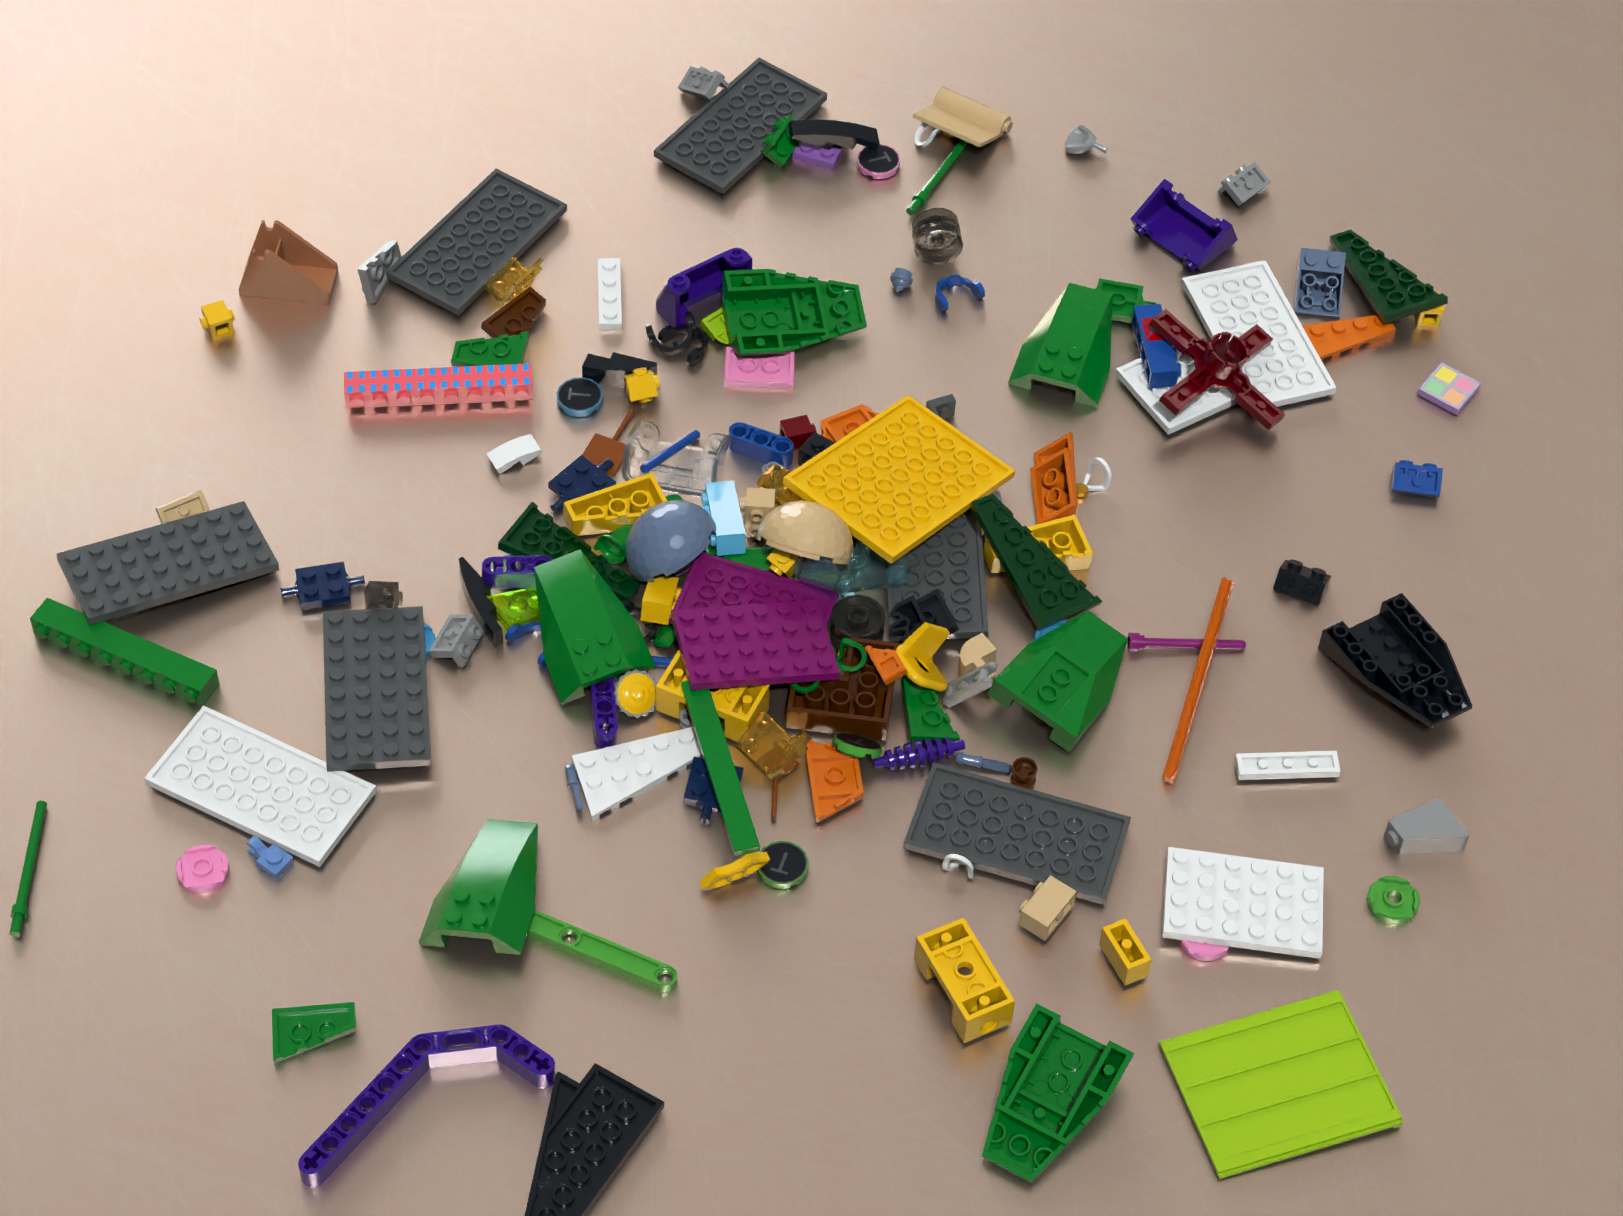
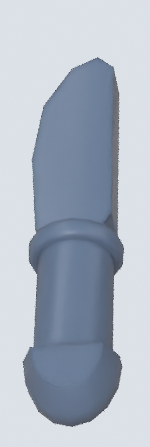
[955,752,1012,773]
[565,764,583,810]

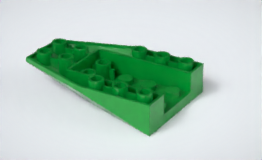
[987,610,1128,753]

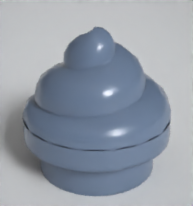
[890,268,913,292]

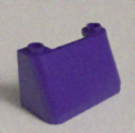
[1130,179,1238,272]
[656,248,752,328]

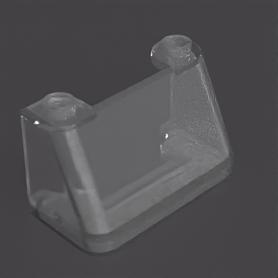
[622,419,730,497]

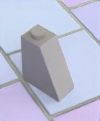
[1384,797,1469,854]

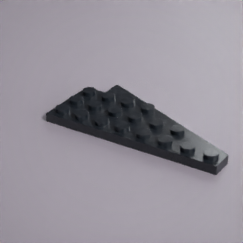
[525,1063,664,1216]

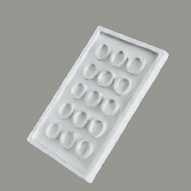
[1162,847,1324,959]

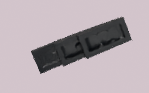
[789,119,880,150]
[459,557,503,648]

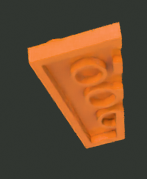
[1302,315,1396,361]

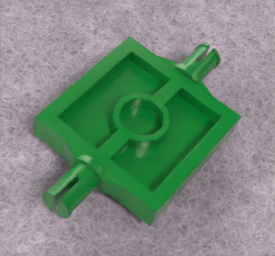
[1095,278,1156,324]

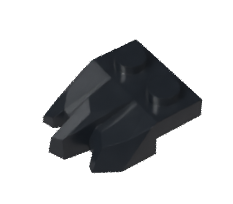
[889,589,959,642]

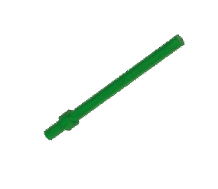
[906,139,969,215]
[9,801,47,937]

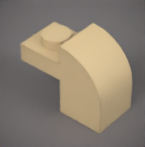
[958,633,997,694]

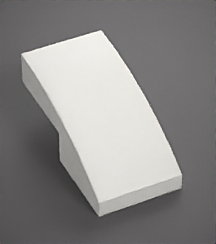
[487,434,542,474]

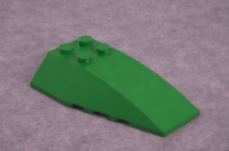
[722,269,867,356]
[1008,283,1113,407]
[534,550,656,705]
[419,819,538,955]
[982,1003,1134,1183]

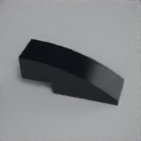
[582,352,657,386]

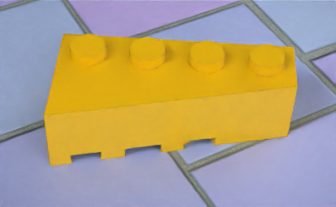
[563,473,667,536]
[983,515,1093,573]

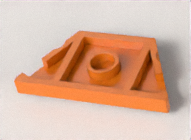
[821,404,879,443]
[803,736,864,822]

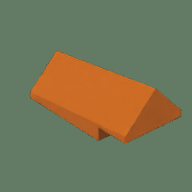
[1030,432,1078,524]

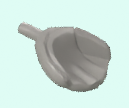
[1065,125,1108,154]

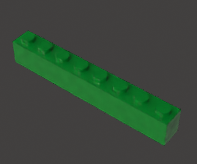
[30,598,220,706]

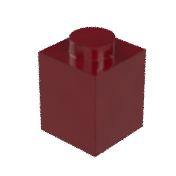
[779,415,817,452]

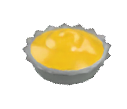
[613,669,658,719]

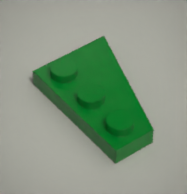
[451,331,529,367]
[901,675,960,743]
[272,1002,356,1064]

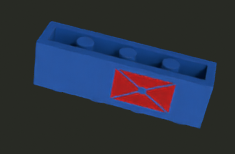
[1131,304,1181,389]

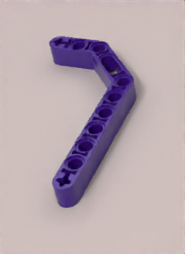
[482,555,618,749]
[298,1024,556,1187]

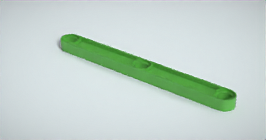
[527,910,677,993]

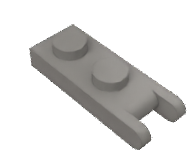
[942,662,998,708]

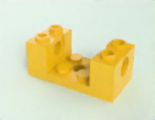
[656,650,770,746]
[914,917,1015,1043]

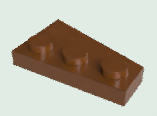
[481,287,546,338]

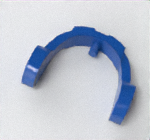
[935,275,985,312]
[505,621,547,668]

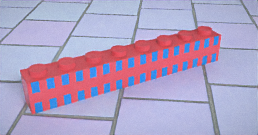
[344,363,533,408]

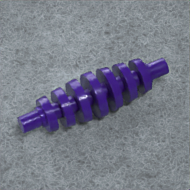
[872,737,965,771]

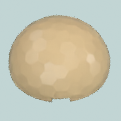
[756,501,854,564]

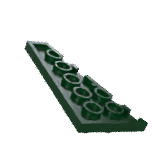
[1330,229,1448,324]
[969,493,1103,631]

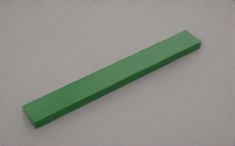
[681,681,760,857]

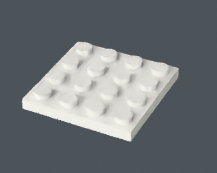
[1115,345,1237,435]

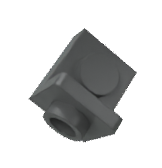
[926,394,956,419]

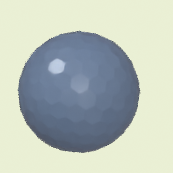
[625,500,716,582]

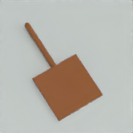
[582,408,634,476]

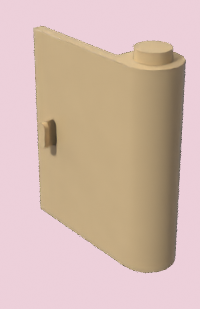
[913,87,1013,147]

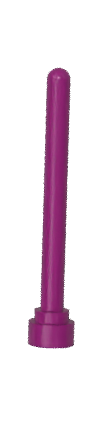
[1127,632,1246,652]

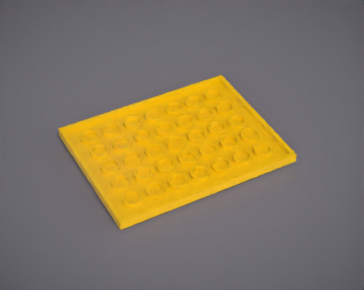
[782,395,1015,564]

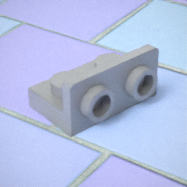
[678,66,729,100]
[1217,162,1271,207]
[429,615,484,667]

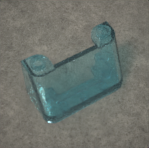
[793,541,914,594]

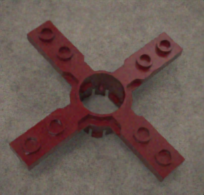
[1149,309,1285,431]

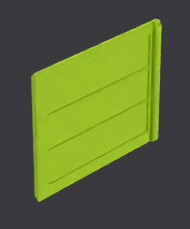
[1158,990,1403,1179]

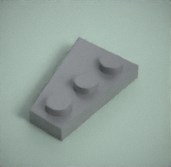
[357,240,401,304]

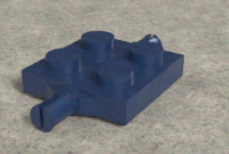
[548,455,616,513]
[280,561,365,610]
[683,757,744,825]

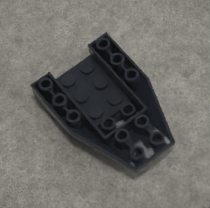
[1318,593,1472,729]

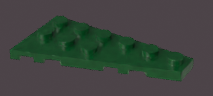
[498,502,640,601]

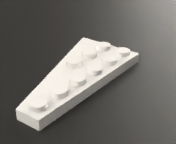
[572,727,704,822]

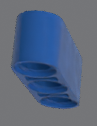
[729,422,793,468]

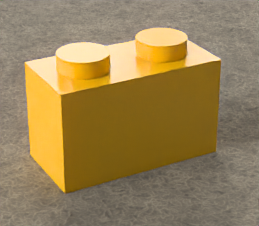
[640,575,682,625]
[1099,918,1152,986]

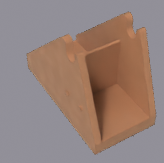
[238,220,338,305]

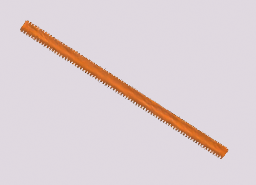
[1162,577,1234,784]

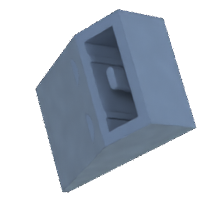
[1294,248,1346,318]

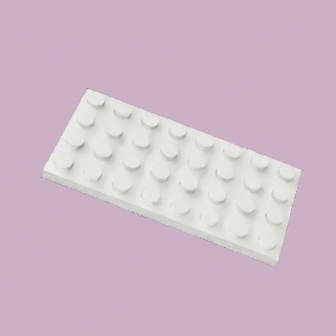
[1181,260,1337,407]
[144,705,377,867]

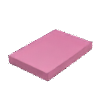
[724,347,795,389]

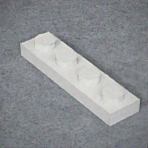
[598,258,622,330]
[1235,751,1341,780]

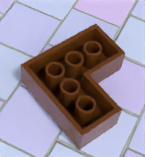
[786,637,900,741]

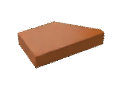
[865,645,908,686]

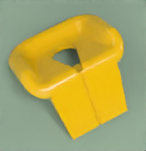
[895,622,950,692]

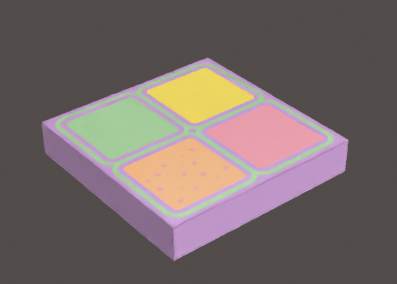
[1417,362,1481,415]

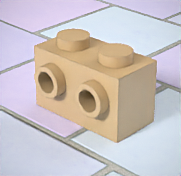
[740,487,775,538]
[1018,875,1077,941]

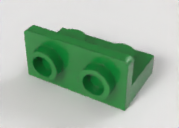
[760,114,799,168]

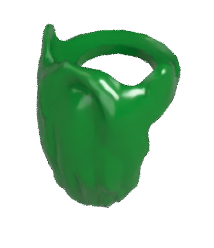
[594,525,632,564]

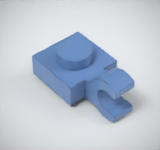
[247,836,294,880]

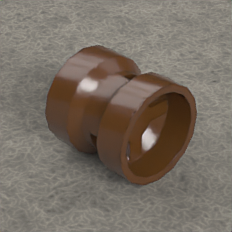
[1010,757,1038,789]

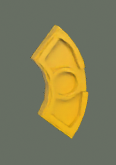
[699,852,770,890]

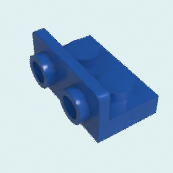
[1391,460,1443,498]

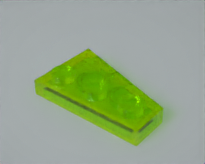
[486,588,540,631]

